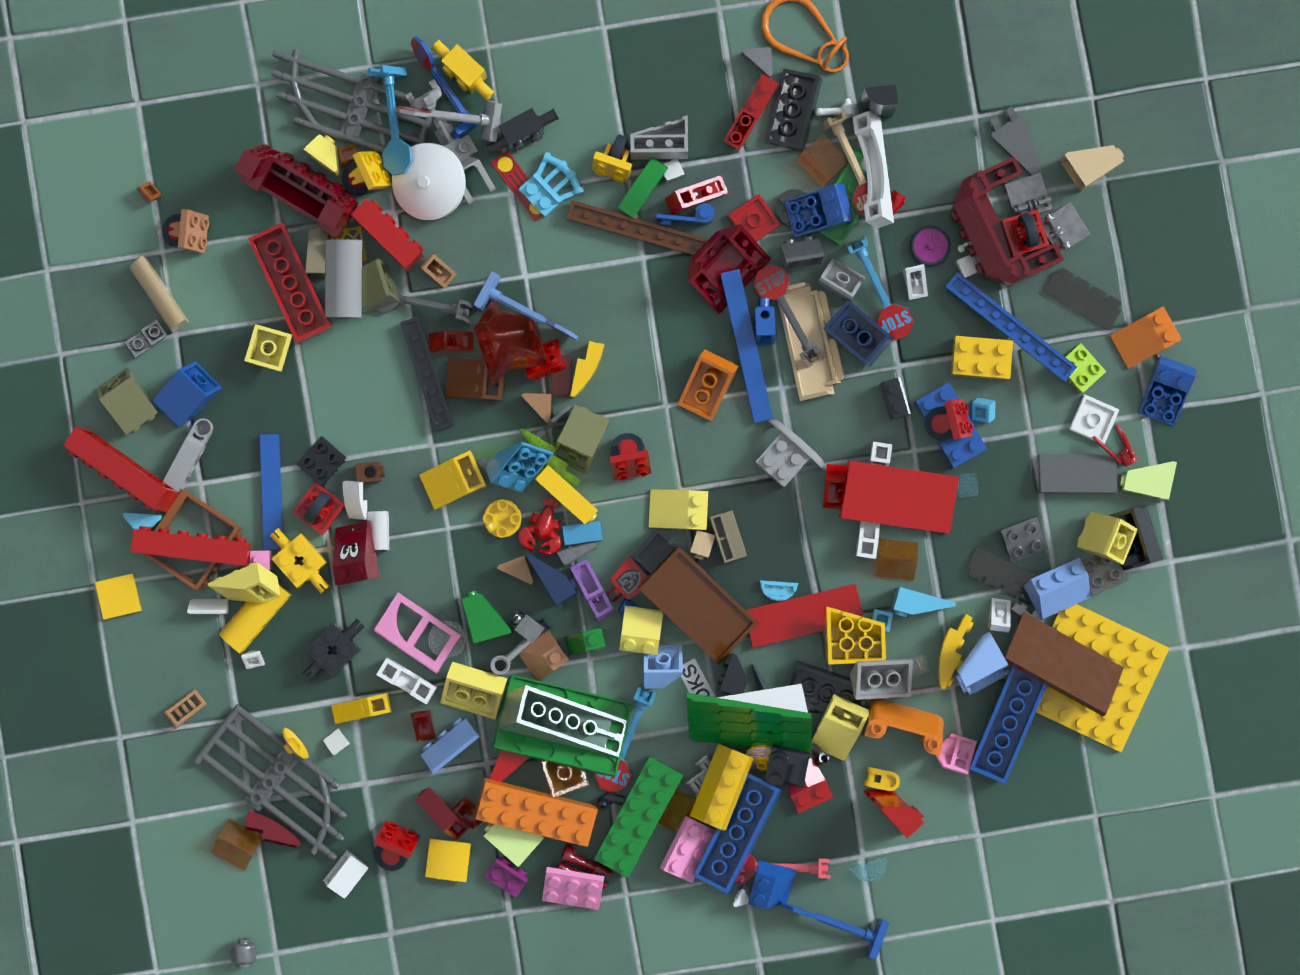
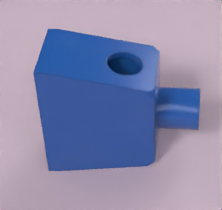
[754,298,776,345]

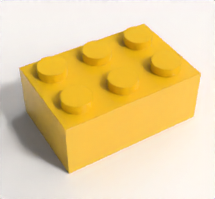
[950,336,1013,381]

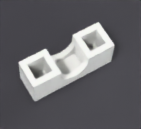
[376,658,438,704]

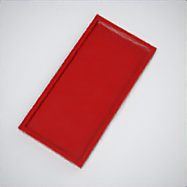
[839,460,959,534]

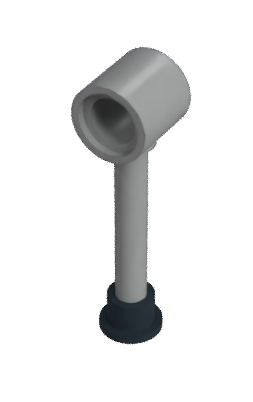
[491,617,552,675]

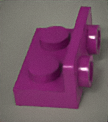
[484,856,529,897]

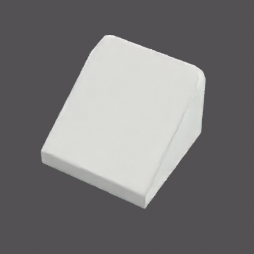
[663,159,685,183]
[956,255,978,278]
[323,728,350,756]

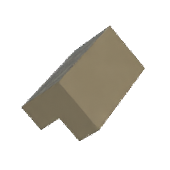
[710,510,747,563]

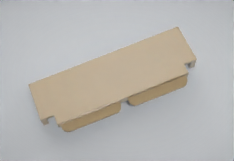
[778,282,844,401]

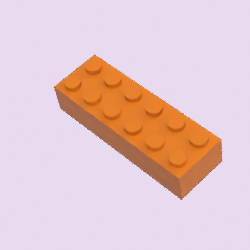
[474,778,598,847]

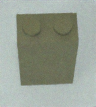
[362,259,399,314]
[97,367,158,435]
[552,405,610,474]

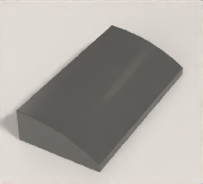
[1039,454,1118,493]

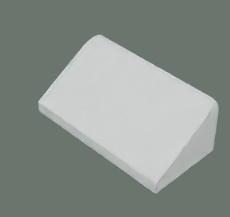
[187,599,229,614]

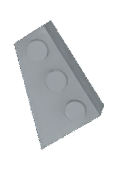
[630,115,688,160]

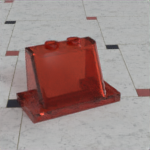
[474,301,547,383]

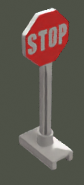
[395,100,502,142]

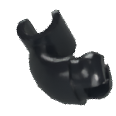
[812,743,829,766]

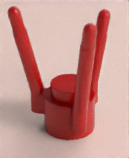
[1092,424,1138,467]

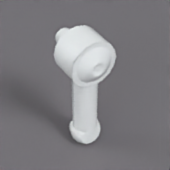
[815,99,855,118]

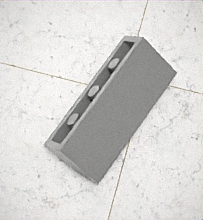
[325,240,362,318]

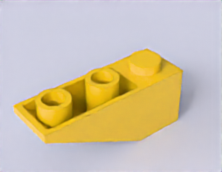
[331,693,392,724]

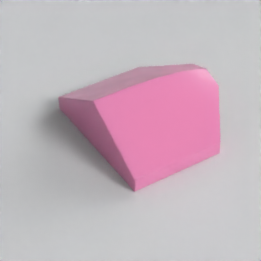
[936,733,977,776]

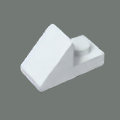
[988,598,1011,633]

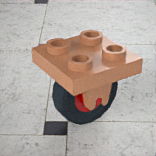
[162,209,209,253]

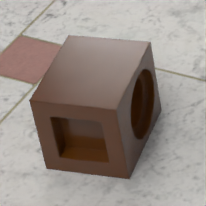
[356,462,385,483]

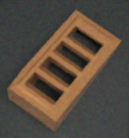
[164,689,207,729]

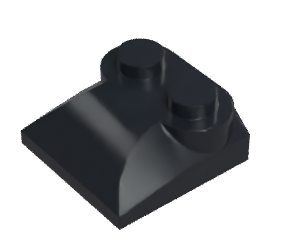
[765,744,810,788]

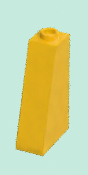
[534,464,598,525]

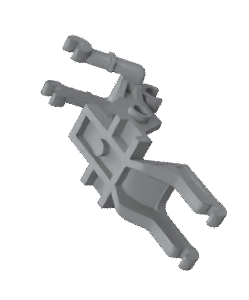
[405,79,496,204]

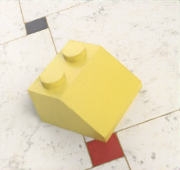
[244,324,292,372]
[619,606,663,655]

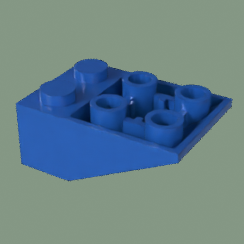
[784,184,854,238]
[1138,355,1196,426]

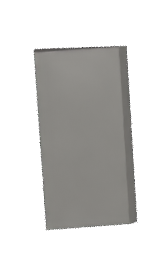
[850,659,913,700]

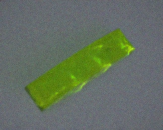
[519,426,581,486]

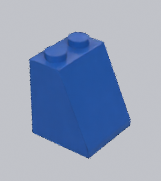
[152,361,222,428]

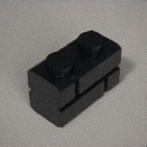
[880,377,911,420]

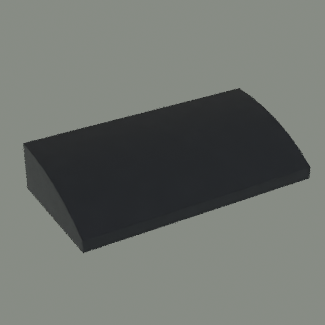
[765,68,823,152]
[789,660,866,712]

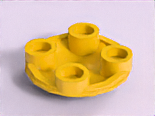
[483,499,522,538]

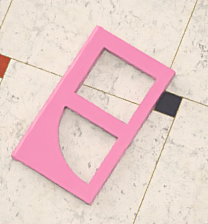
[374,593,462,674]

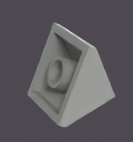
[817,258,865,301]

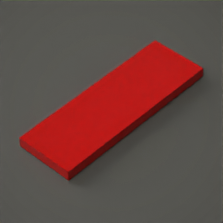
[746,584,864,648]

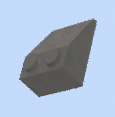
[780,236,824,269]

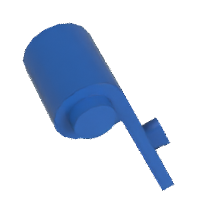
[656,203,715,225]

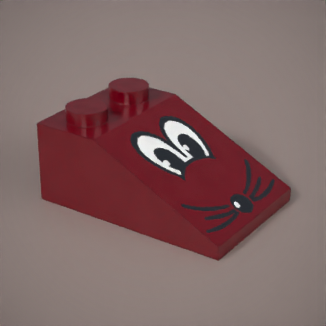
[332,521,380,586]

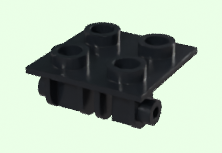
[297,436,347,487]

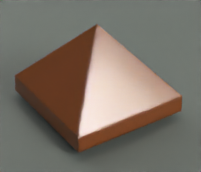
[137,181,162,203]

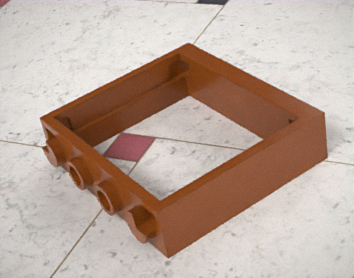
[141,489,243,591]

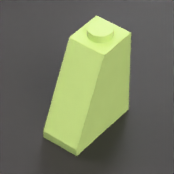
[1119,461,1177,500]
[484,823,544,867]

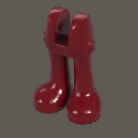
[556,844,613,889]

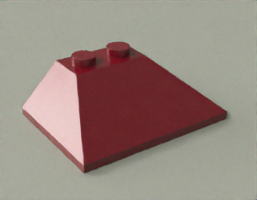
[687,224,771,314]

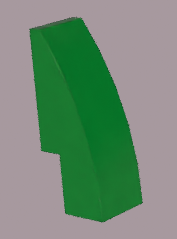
[618,157,668,218]

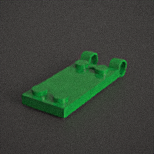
[818,147,891,246]

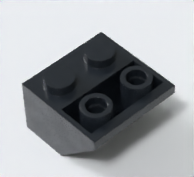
[717,653,748,695]

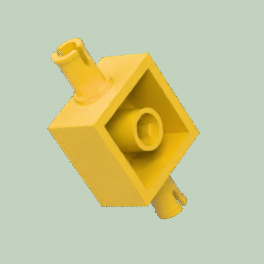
[431,40,495,101]
[270,528,330,594]

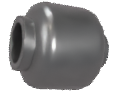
[231,938,256,967]

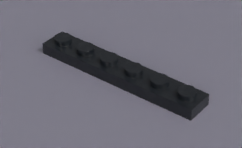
[400,316,454,432]

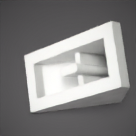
[903,264,928,300]

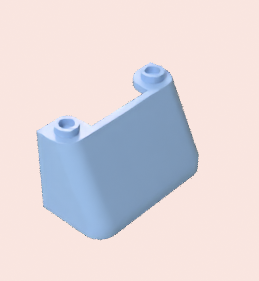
[956,632,1009,696]

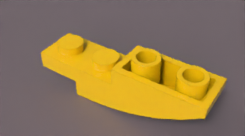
[938,614,973,689]

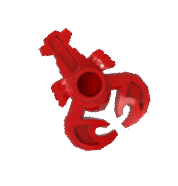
[518,497,562,556]

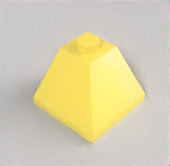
[304,134,341,178]

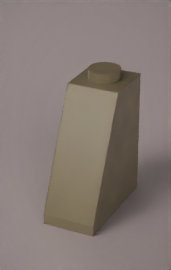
[306,226,330,277]

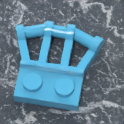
[519,152,585,217]

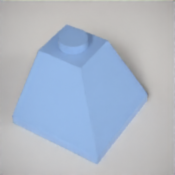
[644,645,683,689]

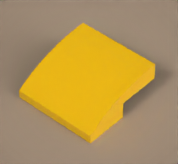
[425,838,471,882]

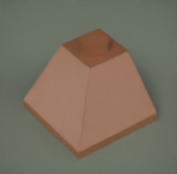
[518,630,570,681]

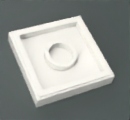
[1068,394,1119,444]

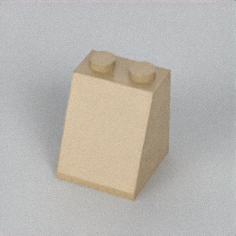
[1059,145,1124,192]

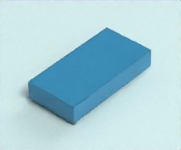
[562,521,603,545]

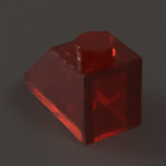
[429,331,474,353]

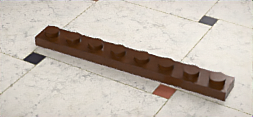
[566,200,709,256]

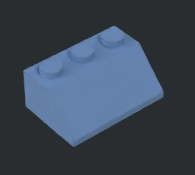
[1024,558,1091,620]
[421,718,481,774]

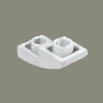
[343,481,367,520]

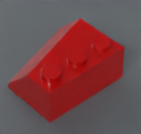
[863,789,925,838]

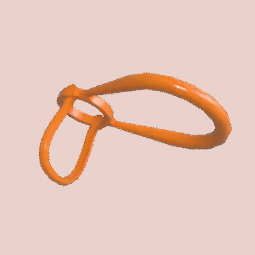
[761,0,849,73]

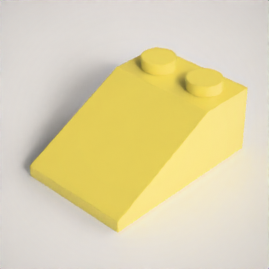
[649,489,708,531]

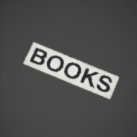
[681,658,715,697]

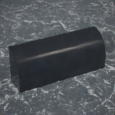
[859,85,898,118]

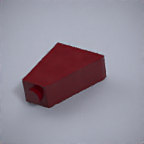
[415,787,470,840]

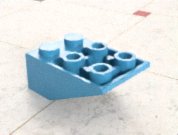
[486,442,553,493]

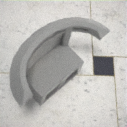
[755,419,825,488]

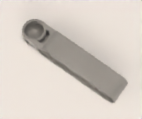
[163,418,214,504]

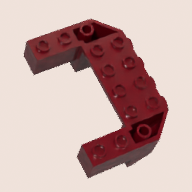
[234,144,359,238]
[950,156,1064,287]

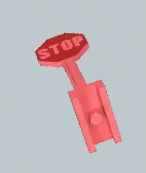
[736,854,831,884]

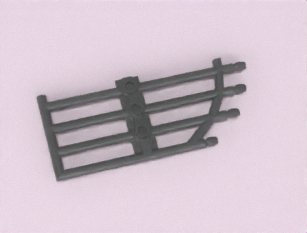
[272,50,439,153]
[193,704,347,861]

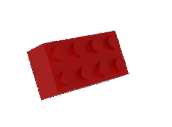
[350,198,424,273]

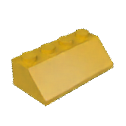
[690,744,754,830]

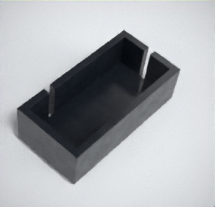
[632,528,715,580]

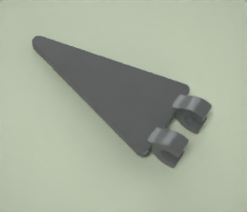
[988,106,1044,180]

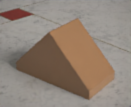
[420,253,457,288]
[521,393,552,423]
[497,556,534,585]

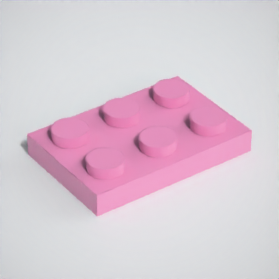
[660,816,716,883]
[542,867,604,910]

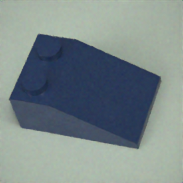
[823,299,895,368]
[526,554,578,605]

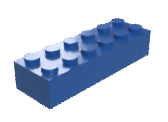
[969,666,1047,784]
[693,772,782,894]

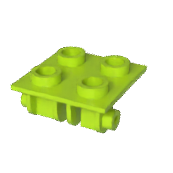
[1066,343,1106,393]

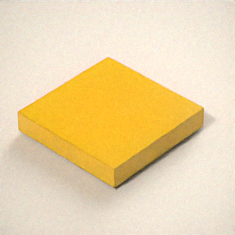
[95,573,142,620]

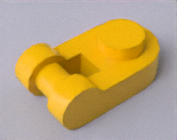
[864,767,900,791]

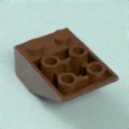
[445,358,506,402]

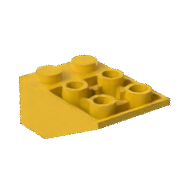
[419,450,487,510]

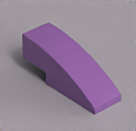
[570,559,616,622]

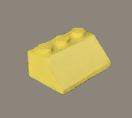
[440,662,507,720]

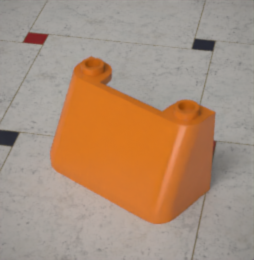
[861,699,944,756]

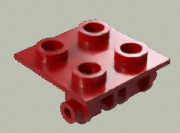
[523,338,566,381]

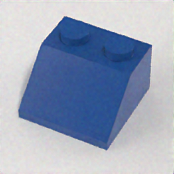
[748,860,796,909]

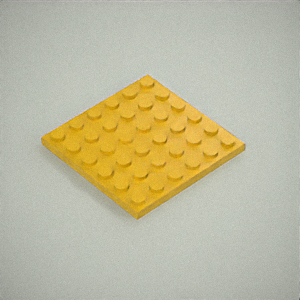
[1036,604,1170,752]

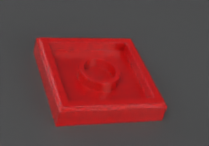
[728,194,781,242]

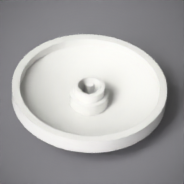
[392,143,465,220]

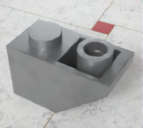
[509,610,544,644]

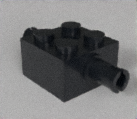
[486,108,559,155]
[302,618,365,682]

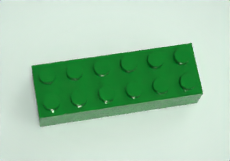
[594,756,683,878]

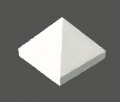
[241,650,265,669]
[732,887,748,907]

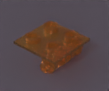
[796,134,848,187]

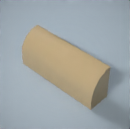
[129,256,190,333]

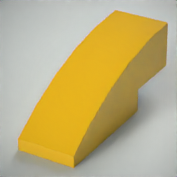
[570,341,604,398]

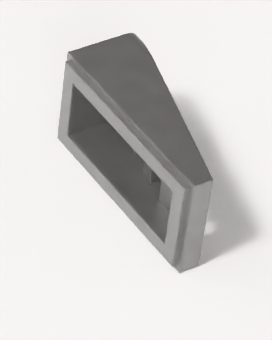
[557,542,598,565]

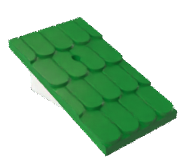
[686,684,812,759]

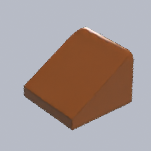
[337,144,358,169]

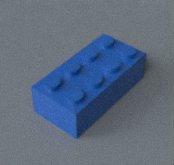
[914,383,987,469]

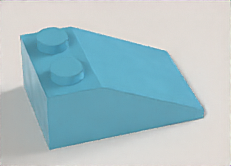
[891,587,956,617]

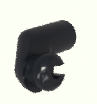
[597,792,625,810]

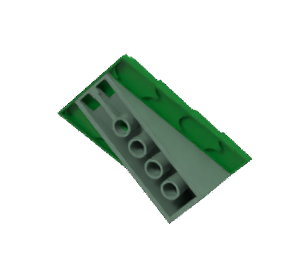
[492,675,633,777]

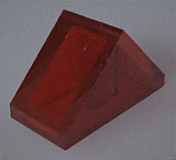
[411,709,436,742]
[451,795,482,830]

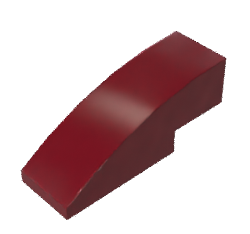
[244,811,301,849]

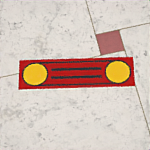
[491,150,543,221]

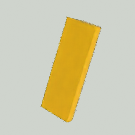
[219,583,292,654]

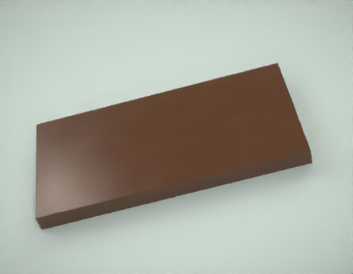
[638,545,758,665]
[1004,612,1124,716]

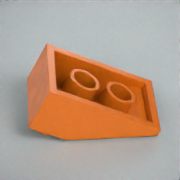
[1110,306,1182,369]
[677,349,739,422]

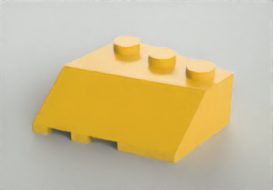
[825,606,886,664]

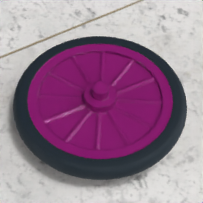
[910,226,951,266]

